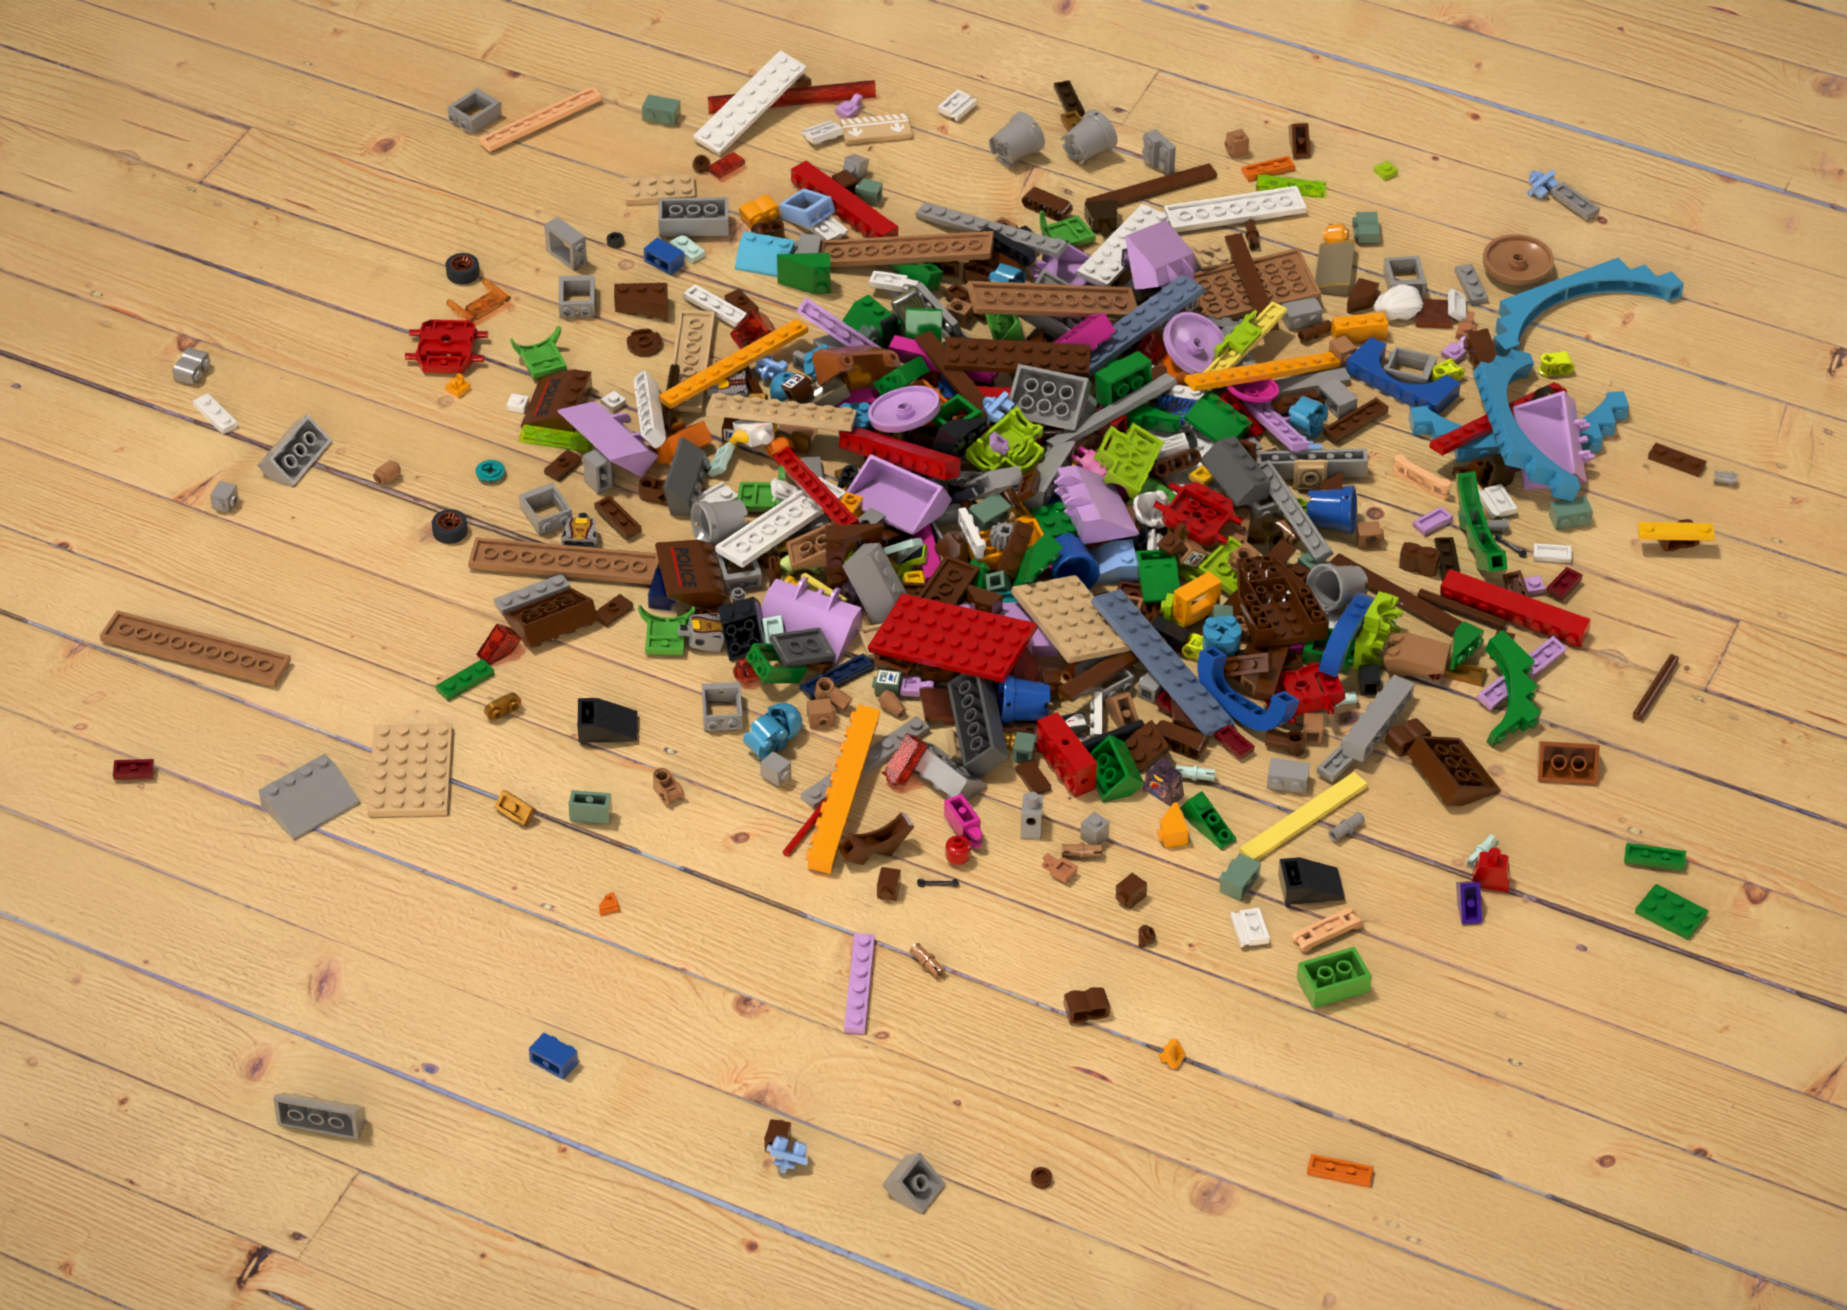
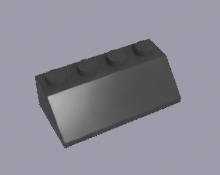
[1200,436,1271,507]
[663,438,710,515]

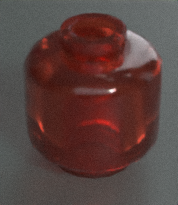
[733,658,760,684]

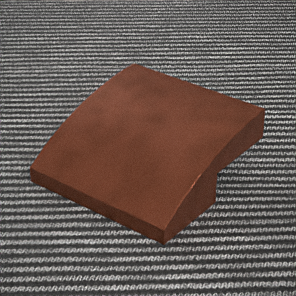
[920,688,955,725]

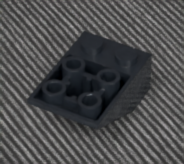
[931,417,988,458]
[718,597,765,661]
[577,698,637,743]
[1278,857,1345,905]

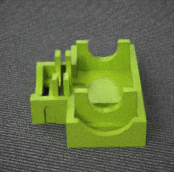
[965,406,1044,475]
[1093,423,1164,500]
[1353,591,1403,670]

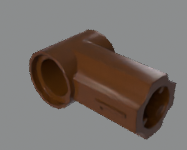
[1265,730,1304,756]

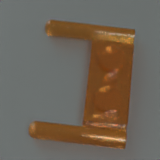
[446,278,511,322]

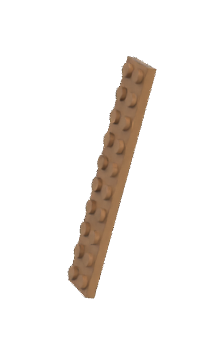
[819,231,994,268]
[966,281,1138,319]
[468,537,659,585]
[100,610,291,687]

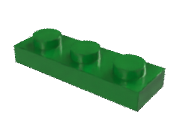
[436,659,494,701]
[1624,843,1686,871]

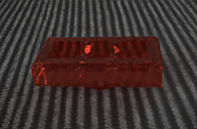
[708,152,745,179]

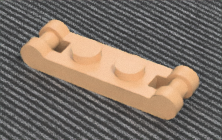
[1393,454,1451,500]
[1291,907,1364,953]

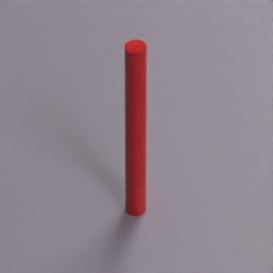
[782,799,827,857]

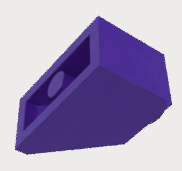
[1456,881,1482,924]

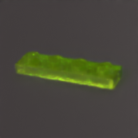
[1256,174,1327,198]
[519,425,593,453]

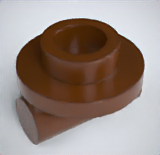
[1138,925,1156,948]

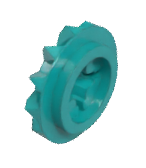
[475,460,505,483]

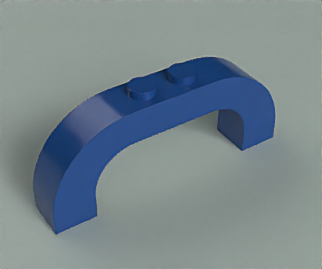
[1318,592,1375,678]
[1197,646,1299,731]

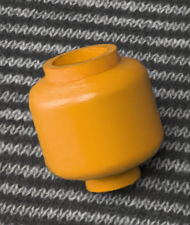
[1323,224,1349,243]

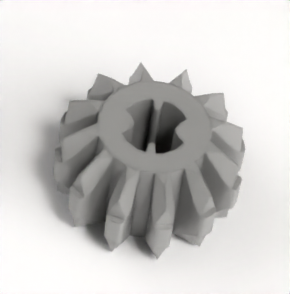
[989,521,1014,551]

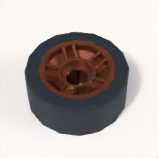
[445,253,480,284]
[431,509,468,544]

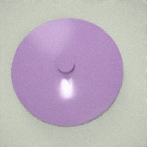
[1163,312,1225,374]
[868,386,941,433]

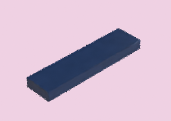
[800,653,874,701]

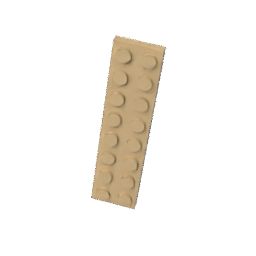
[671,310,715,413]
[706,393,857,432]

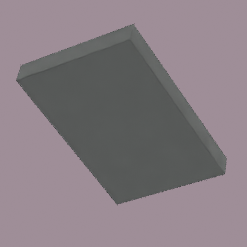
[769,627,836,667]

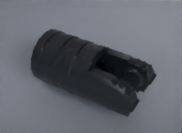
[1131,524,1148,555]

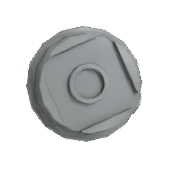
[1061,109,1118,164]
[989,111,1045,166]
[691,499,749,546]
[1306,563,1368,613]

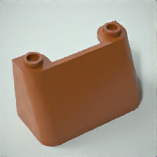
[812,345,901,386]

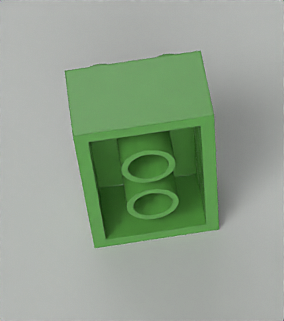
[1297,947,1372,1008]

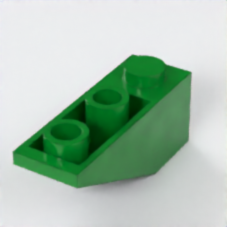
[891,263,943,291]
[1449,621,1484,671]
[1180,791,1236,850]

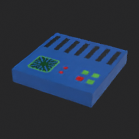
[1154,394,1196,426]

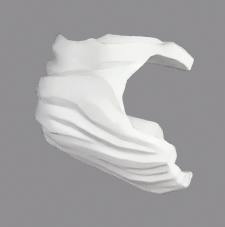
[1373,284,1423,320]
[1133,490,1170,529]

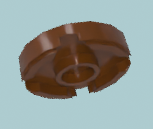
[627,328,662,357]

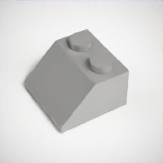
[882,1152,946,1213]

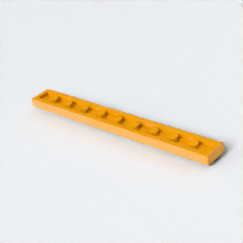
[659,318,808,409]
[1184,352,1341,391]

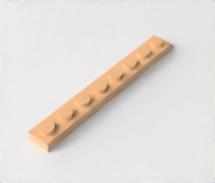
[480,86,602,152]

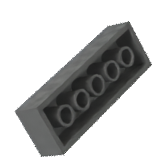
[947,673,1009,778]

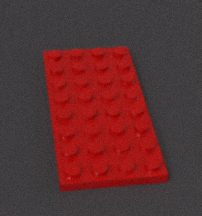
[868,593,1038,683]

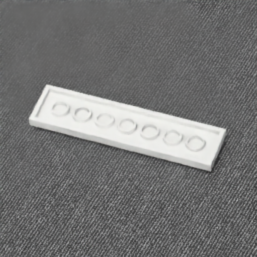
[693,50,807,156]
[1163,186,1307,232]
[1076,204,1169,286]
[715,477,846,568]

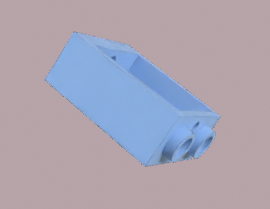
[779,189,835,228]

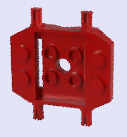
[405,319,488,374]
[1153,481,1244,546]
[1264,662,1346,724]

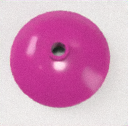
[1226,379,1279,404]

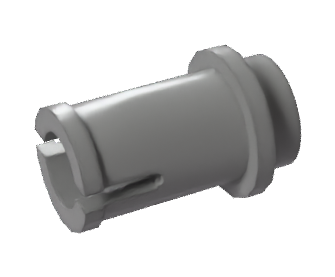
[1714,471,1737,486]
[1486,518,1509,532]
[731,588,746,602]

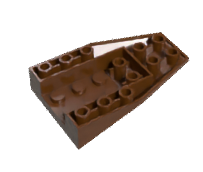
[1236,555,1329,649]

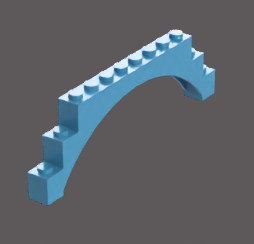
[1493,257,1684,357]
[1473,349,1581,502]
[1408,391,1629,463]

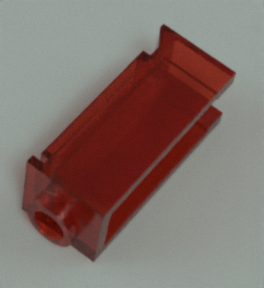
[881,733,928,786]

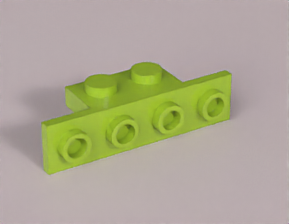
[1212,310,1263,361]

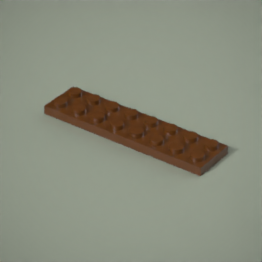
[944,337,1091,377]
[873,555,980,678]

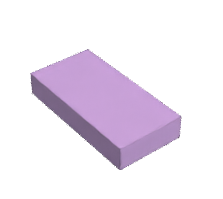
[1413,507,1453,537]

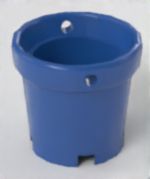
[1307,485,1357,534]
[1051,533,1100,590]
[997,675,1050,724]

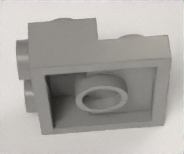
[1142,129,1176,175]

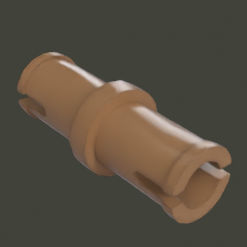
[1062,842,1102,858]
[909,943,946,979]

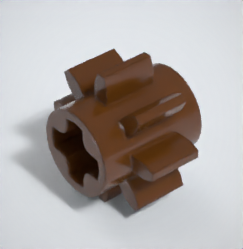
[1000,487,1020,509]

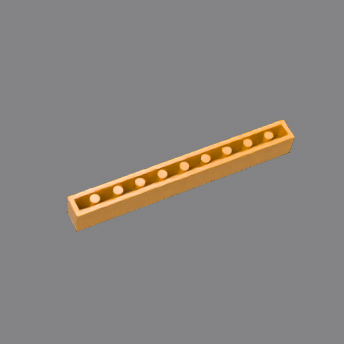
[805,704,880,874]

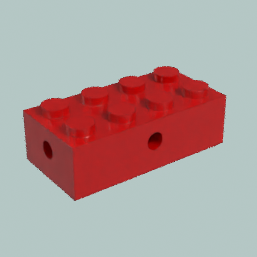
[1035,712,1097,798]

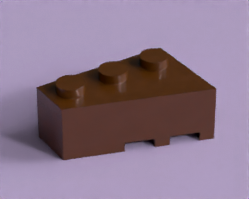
[614,282,668,322]

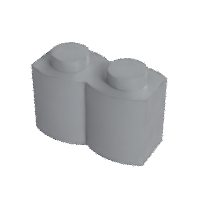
[172,347,211,385]

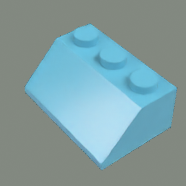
[735,231,795,277]

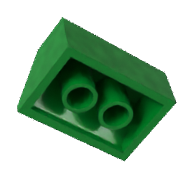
[842,294,902,348]
[1184,391,1253,443]
[1090,735,1144,802]

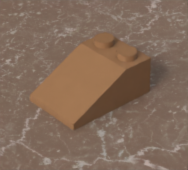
[786,522,835,569]
[1384,632,1451,677]

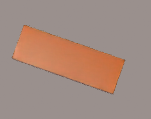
[1241,155,1295,182]
[1307,1154,1374,1187]

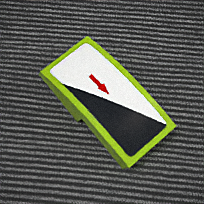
[894,544,928,573]

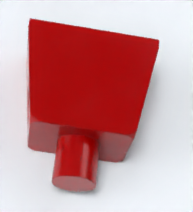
[1471,848,1511,892]

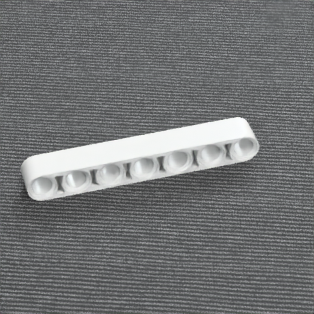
[634,370,666,448]

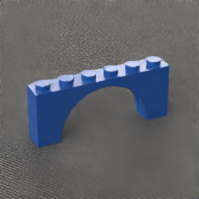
[1346,337,1461,415]

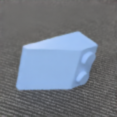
[1089,539,1137,584]

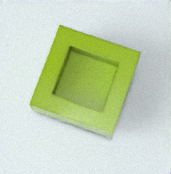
[1374,160,1398,181]
[1160,593,1174,621]

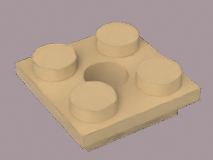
[1189,242,1230,271]
[1293,459,1328,489]

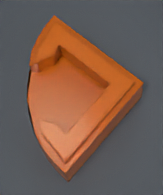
[599,892,620,916]

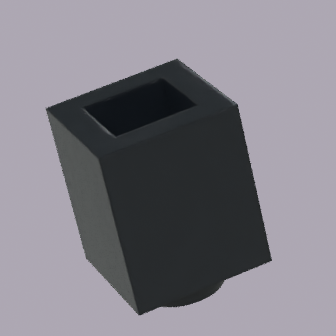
[1357,664,1381,695]

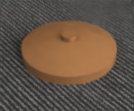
[1483,234,1554,286]

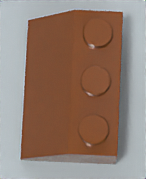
[1537,741,1600,784]

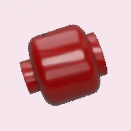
[945,835,971,865]

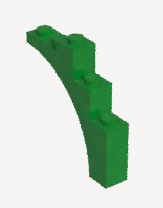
[1108,359,1181,434]
[1456,471,1508,572]
[1485,630,1542,747]

